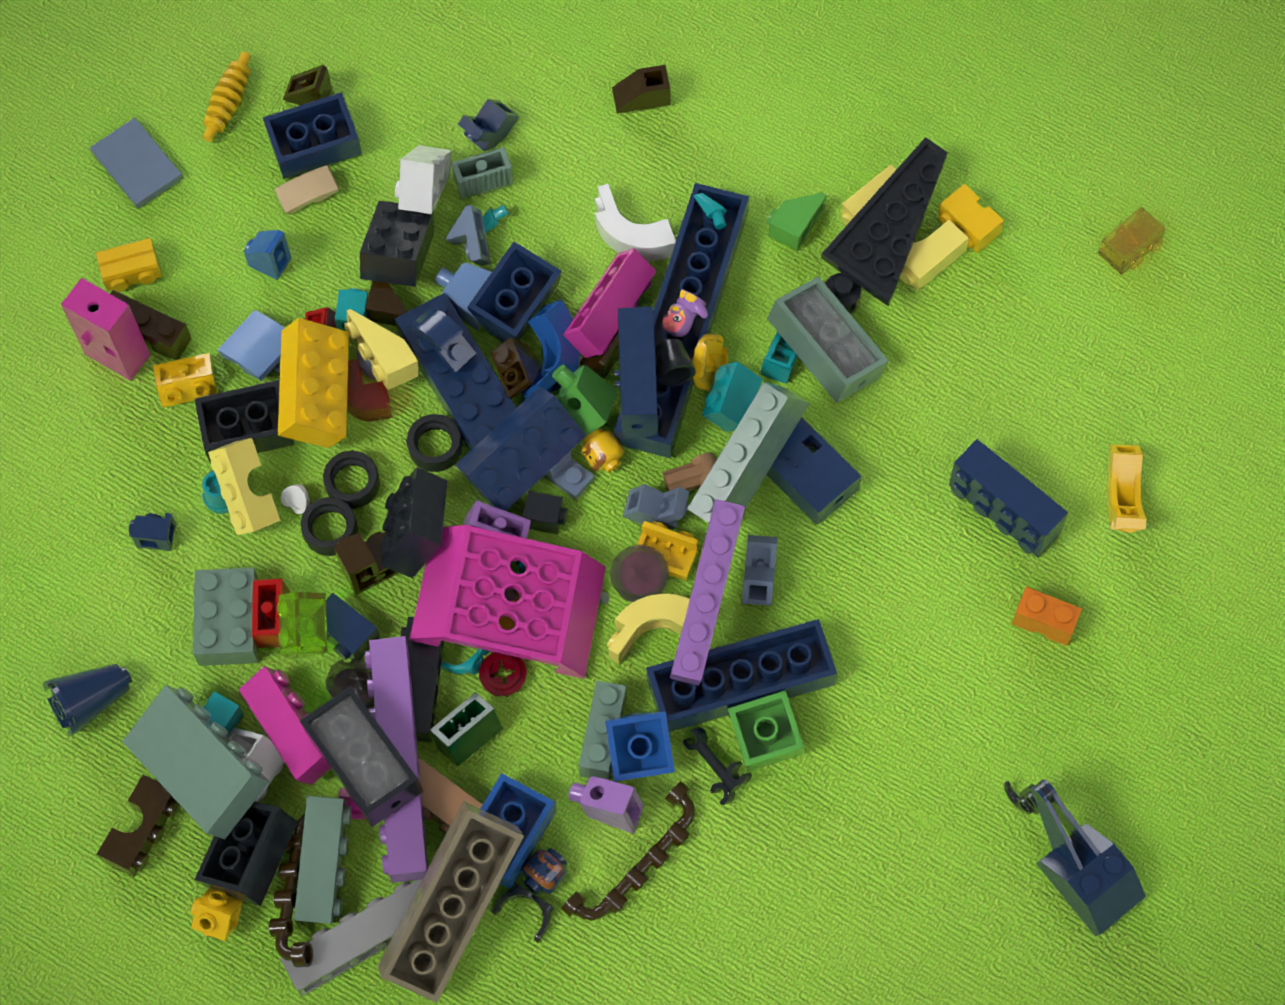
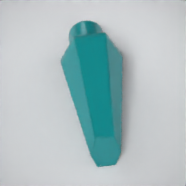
[694,193,727,229]
[482,204,509,233]

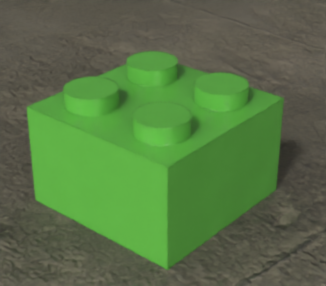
[728,690,805,771]

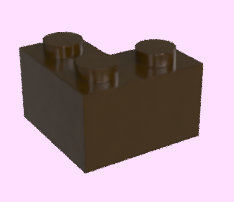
[333,532,398,595]

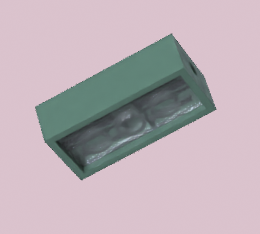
[767,276,889,403]

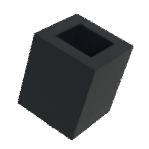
[522,491,568,535]

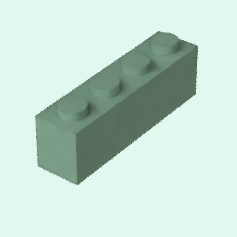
[294,796,352,924]

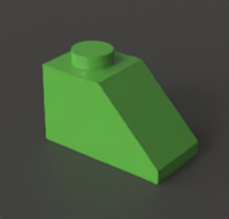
[767,193,826,251]

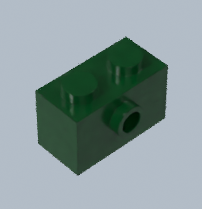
[430,692,502,767]

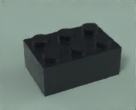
[360,201,434,287]
[194,380,295,464]
[380,467,447,579]
[194,801,298,906]

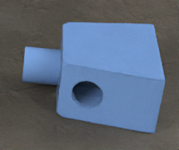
[435,263,492,331]

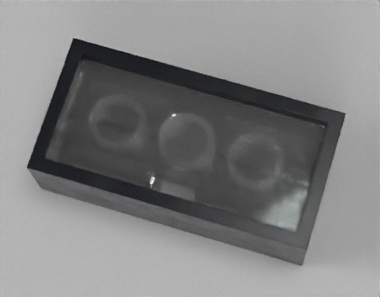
[299,686,424,827]

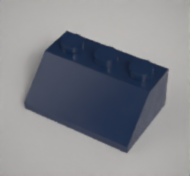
[467,241,562,343]

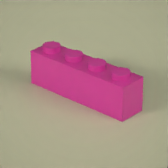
[563,248,656,358]
[239,666,330,785]

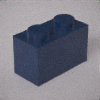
[309,593,380,664]

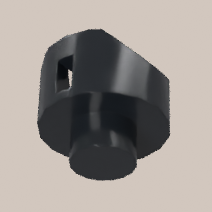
[825,273,862,314]

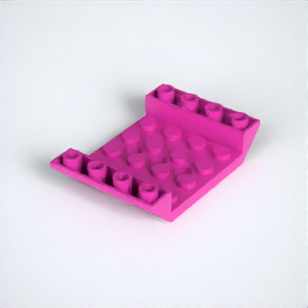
[409,525,606,679]

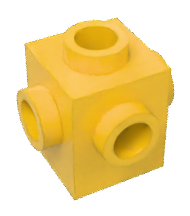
[190,888,243,941]

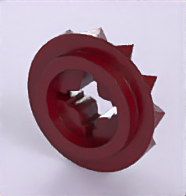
[479,652,527,698]

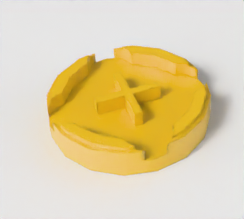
[693,333,728,391]

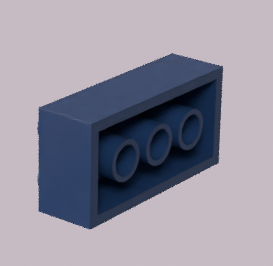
[455,386,587,511]
[949,439,1068,558]

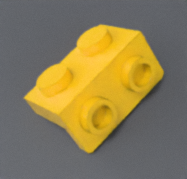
[634,521,699,581]

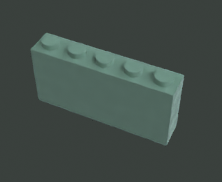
[687,382,810,523]
[122,685,270,839]

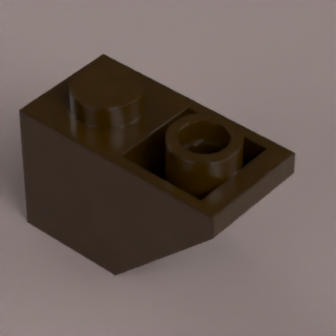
[612,64,671,114]
[490,337,541,399]

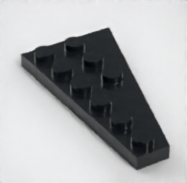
[821,137,948,307]

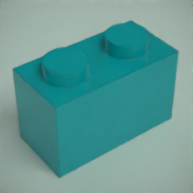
[702,362,762,432]

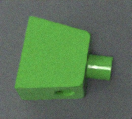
[552,364,617,435]

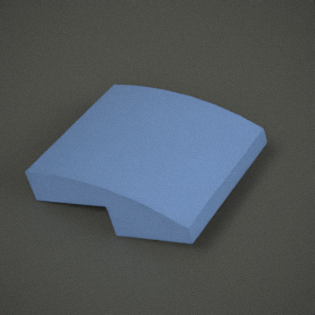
[218,310,284,381]

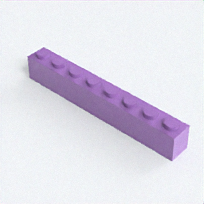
[365,636,428,883]

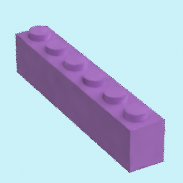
[670,499,745,686]

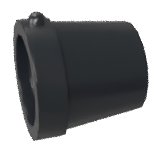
[655,339,696,386]

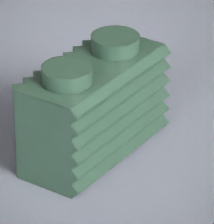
[451,147,513,200]

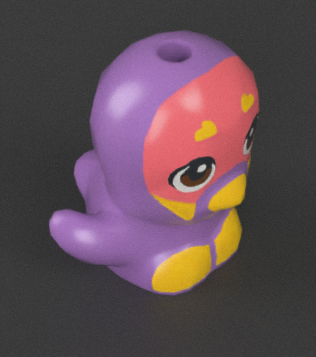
[662,289,708,337]

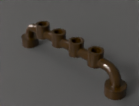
[561,781,695,921]
[269,814,313,968]

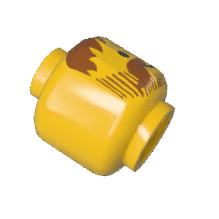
[581,428,624,473]

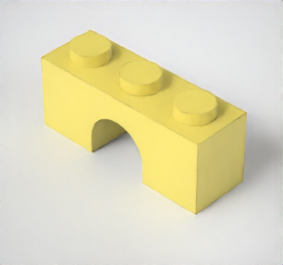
[208,438,280,535]

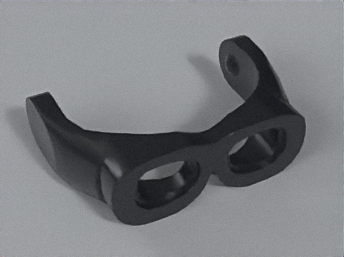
[492,884,554,943]

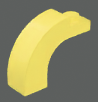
[607,594,689,664]

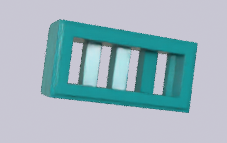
[761,331,798,383]

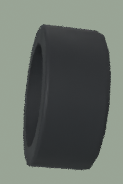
[406,414,463,472]
[323,450,380,509]
[300,497,358,556]

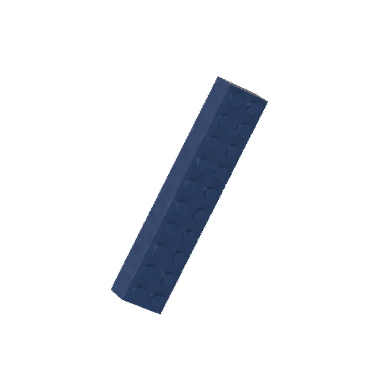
[615,183,749,459]

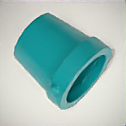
[202,471,229,514]

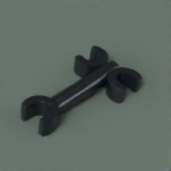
[683,727,752,805]

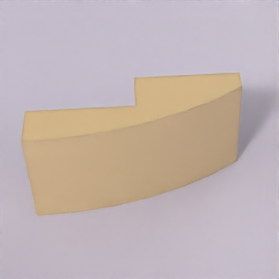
[274,165,340,215]

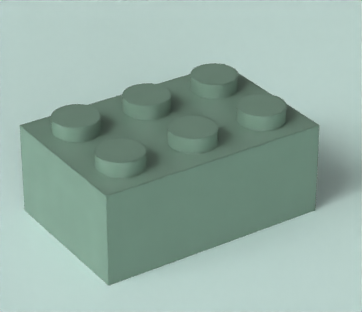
[193,568,259,666]

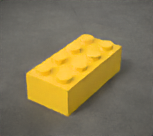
[278,318,349,448]

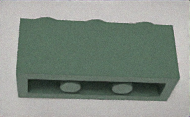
[579,681,627,781]

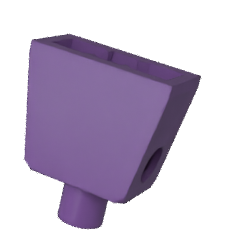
[569,776,644,834]

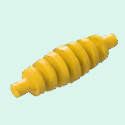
[202,52,251,142]

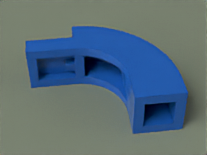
[521,300,580,399]

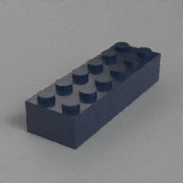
[395,293,516,451]
[646,619,837,732]

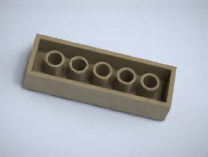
[377,801,524,1003]

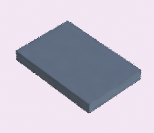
[90,118,183,209]

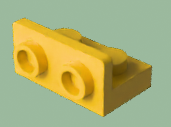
[153,353,218,407]

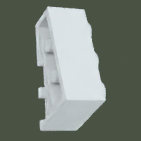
[395,145,451,214]

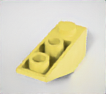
[345,309,418,390]

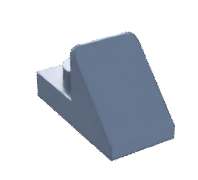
[446,205,491,266]
[543,451,594,500]

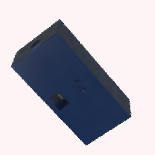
[615,307,658,439]
[766,417,861,525]

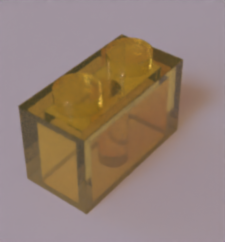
[1098,207,1166,275]

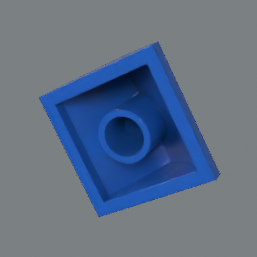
[605,711,675,782]

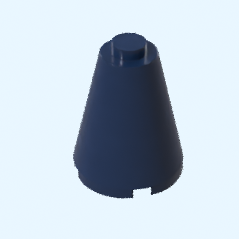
[43,664,132,736]

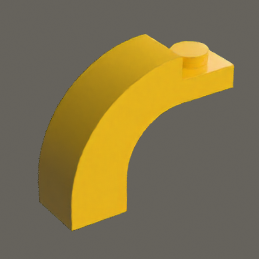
[1108,444,1147,533]

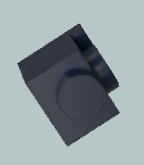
[129,513,177,551]

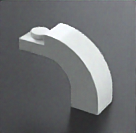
[594,184,676,261]

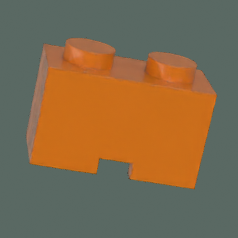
[1012,587,1082,646]

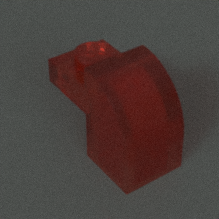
[347,359,392,422]

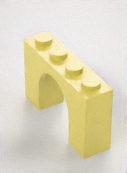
[841,164,969,291]

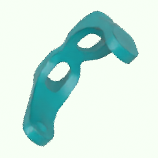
[441,648,490,675]

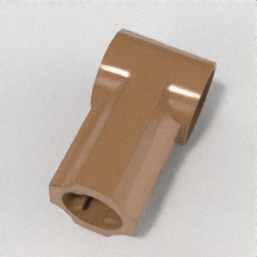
[662,452,717,492]

